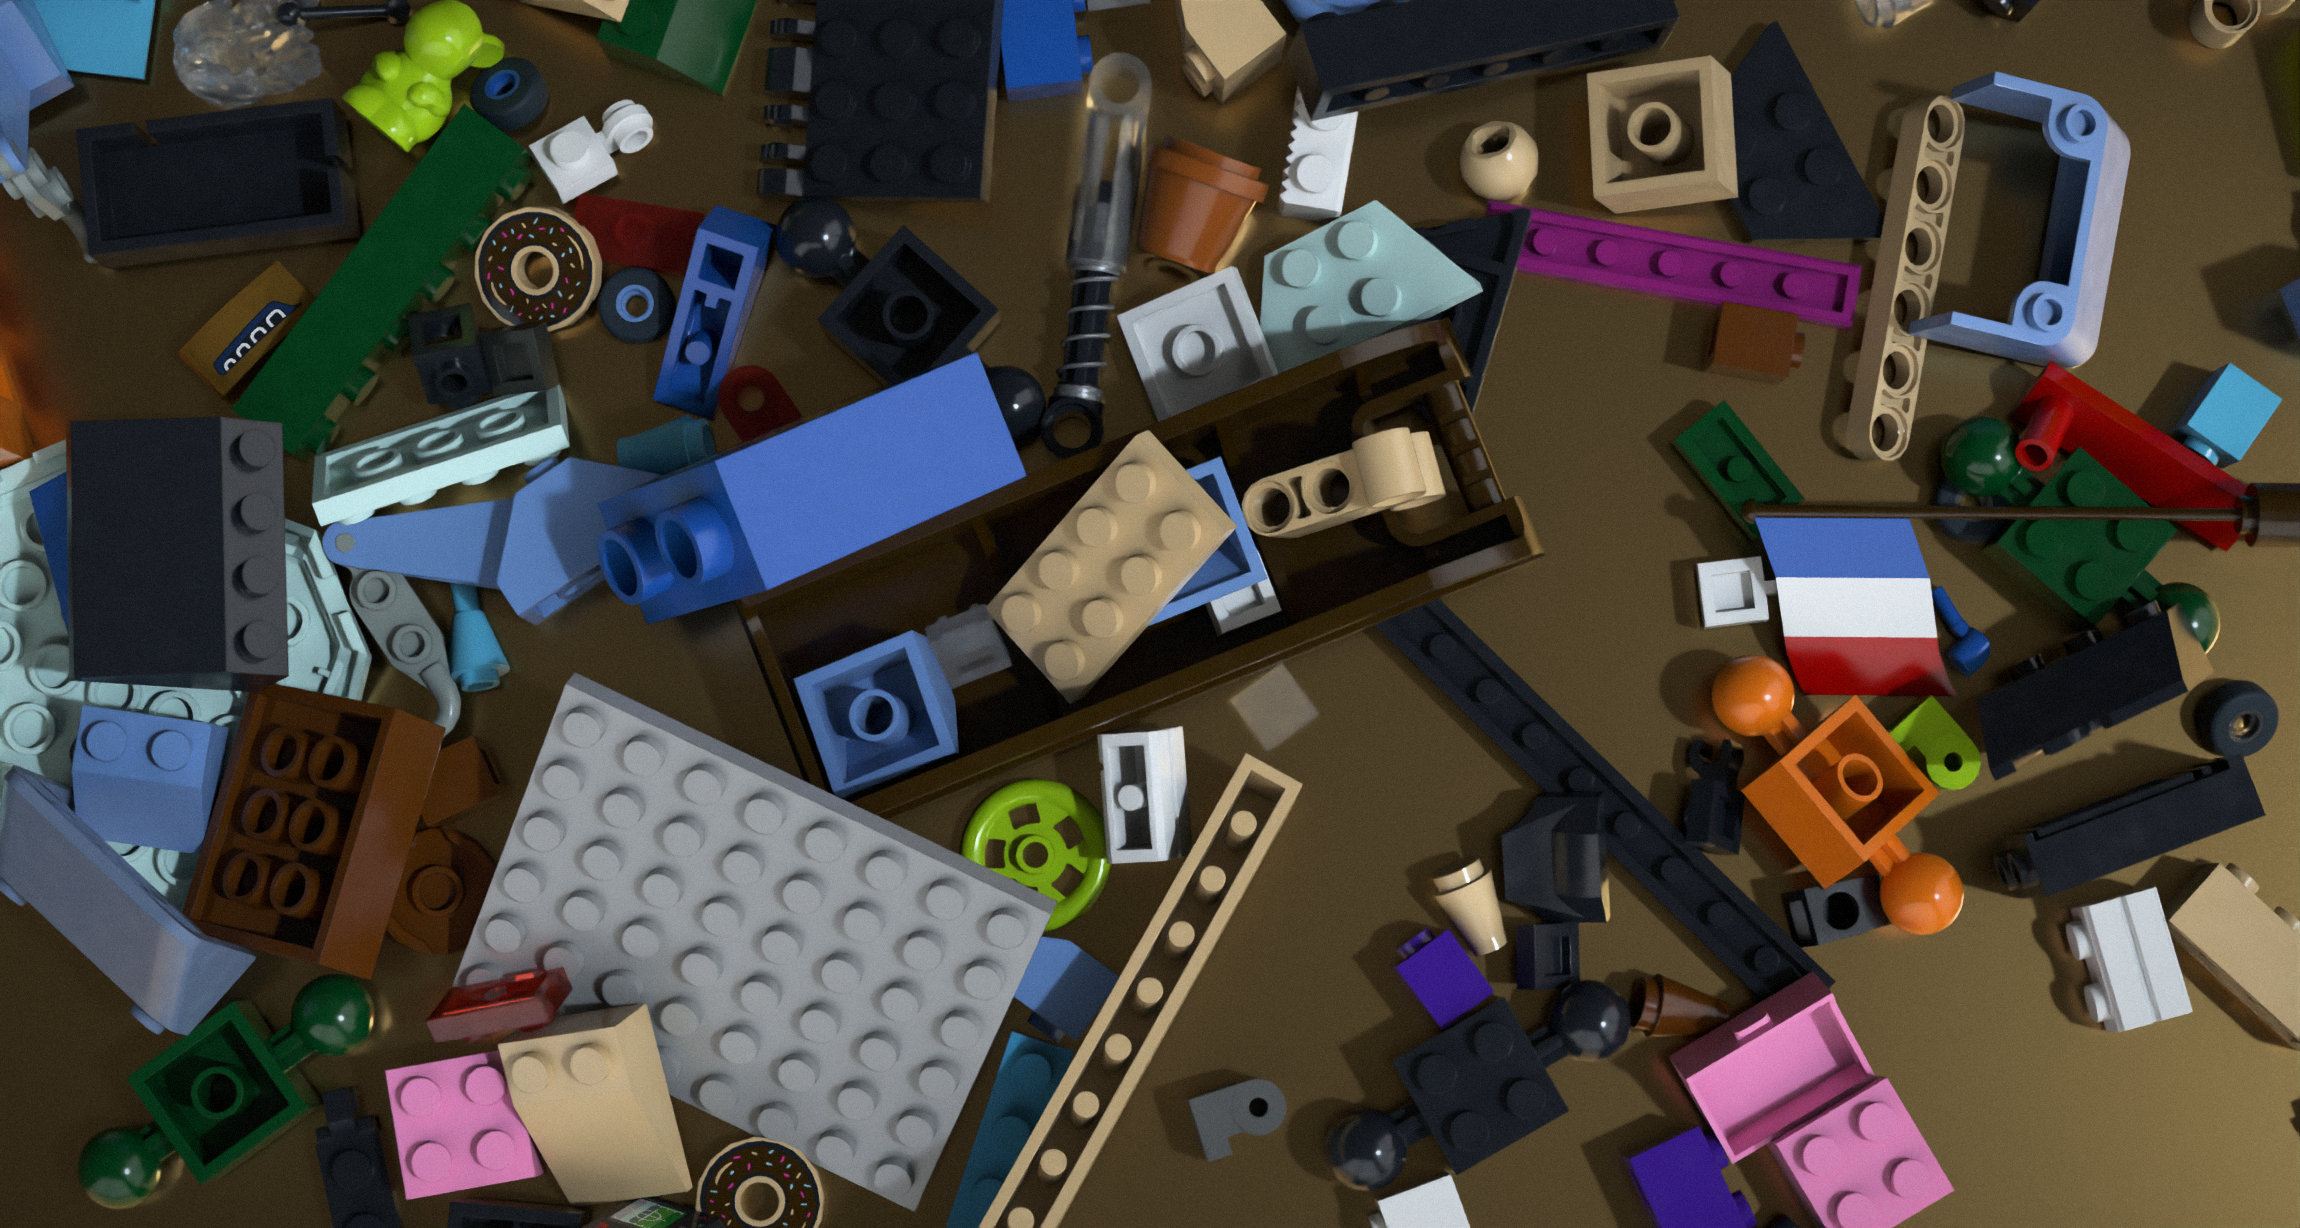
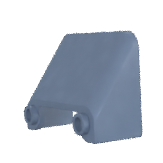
[0,765,256,1036]

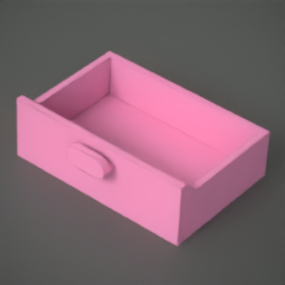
[1669,971,1877,1164]

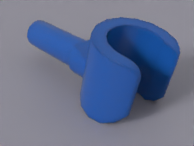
[1932,586,1991,676]

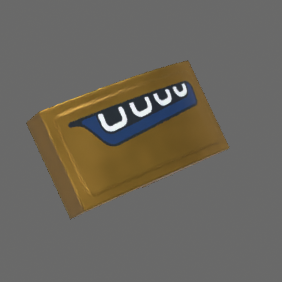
[179,261,315,400]

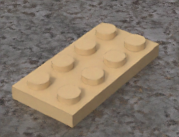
[985,430,1238,704]

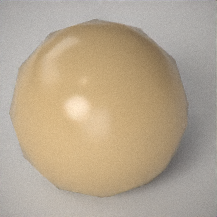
[1460,121,1538,200]

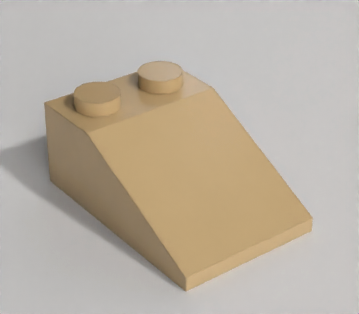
[1174,0,1287,106]
[498,1003,693,1207]

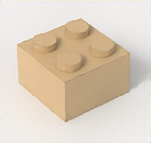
[1587,55,1738,214]

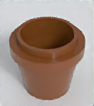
[1135,135,1270,274]

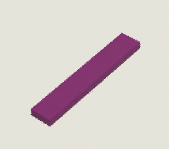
[1484,200,1862,330]

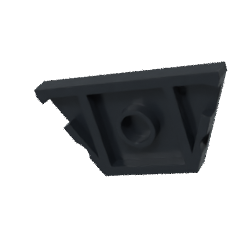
[1725,21,1884,244]
[1411,208,1533,425]

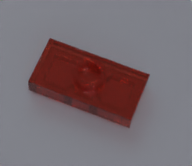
[574,193,706,277]

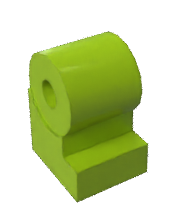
[1885,695,1981,790]

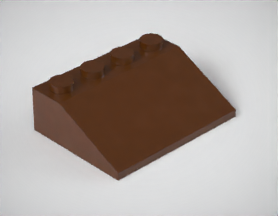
[182,684,446,980]

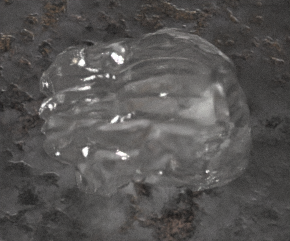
[173,0,322,108]

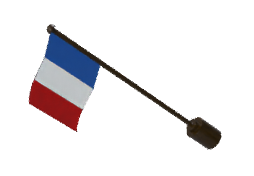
[1741,483,2300,696]

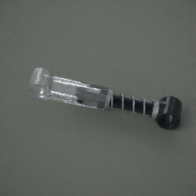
[1040,52,1152,463]

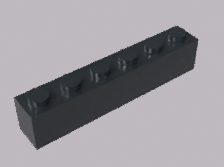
[1287,0,1680,121]

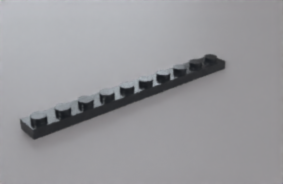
[1375,600,1836,1000]

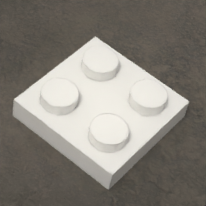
[1117,266,1279,422]

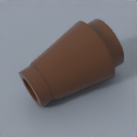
[1629,974,1730,1037]

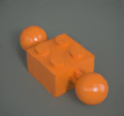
[1712,654,1964,935]

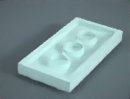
[312,384,570,526]

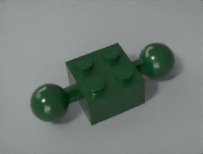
[1941,415,2220,654]
[77,974,375,1210]

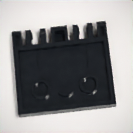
[756,0,1004,203]

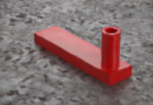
[2012,361,2247,552]

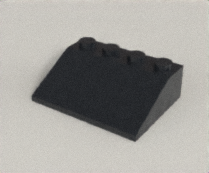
[66,417,289,692]

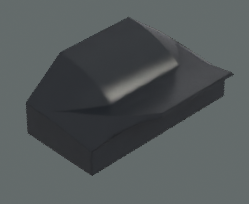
[1502,791,1610,923]

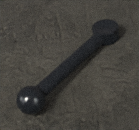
[276,0,410,27]

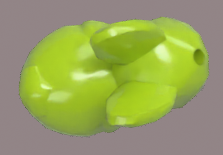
[341,0,505,153]

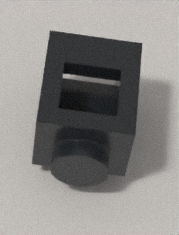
[408,303,491,408]

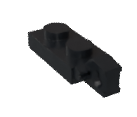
[315,1086,405,1228]

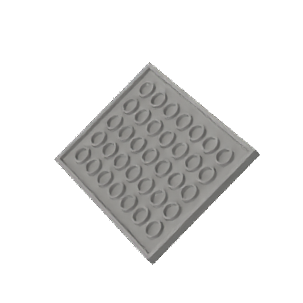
[451,672,1058,1212]

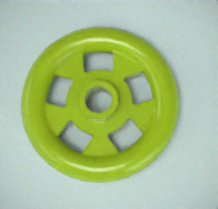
[959,779,1112,931]

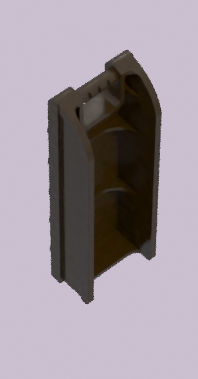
[734,317,1546,821]

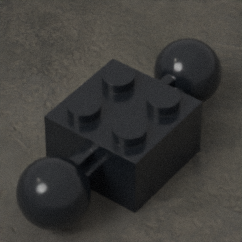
[775,196,1046,445]
[1324,980,1631,1191]

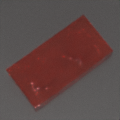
[426,967,573,1043]

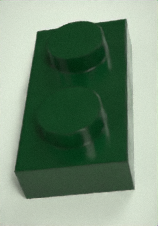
[1672,400,1805,540]

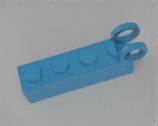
[946,1030,1074,1228]

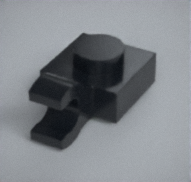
[1684,739,1745,855]

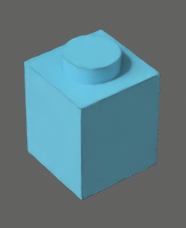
[2171,363,2283,469]

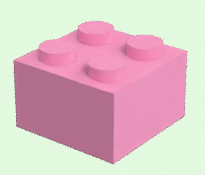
[385,1050,546,1200]
[1766,1075,1954,1228]

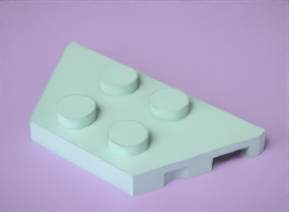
[1260,200,1483,374]

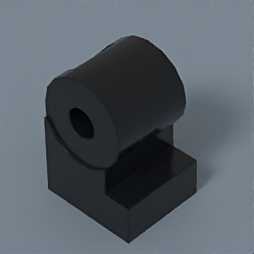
[1781,873,1893,948]

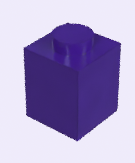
[1392,926,1495,1030]

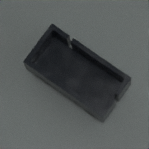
[76,98,360,268]

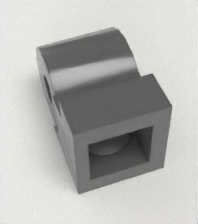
[1185,1078,1287,1162]

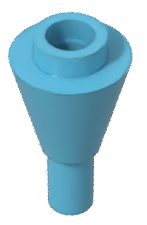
[448,583,510,692]

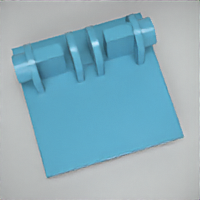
[33,0,156,80]

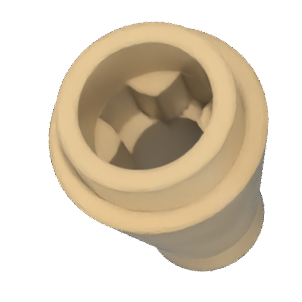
[1432,856,1509,956]

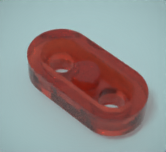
[718,365,803,442]

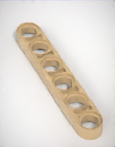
[1847,95,1965,461]

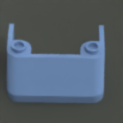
[1908,71,2131,369]

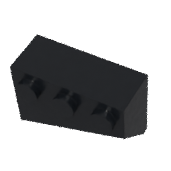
[1977,600,2214,781]

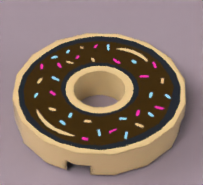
[475,205,602,332]
[695,1136,826,1228]

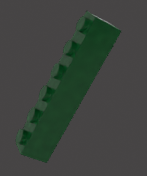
[231,104,534,462]

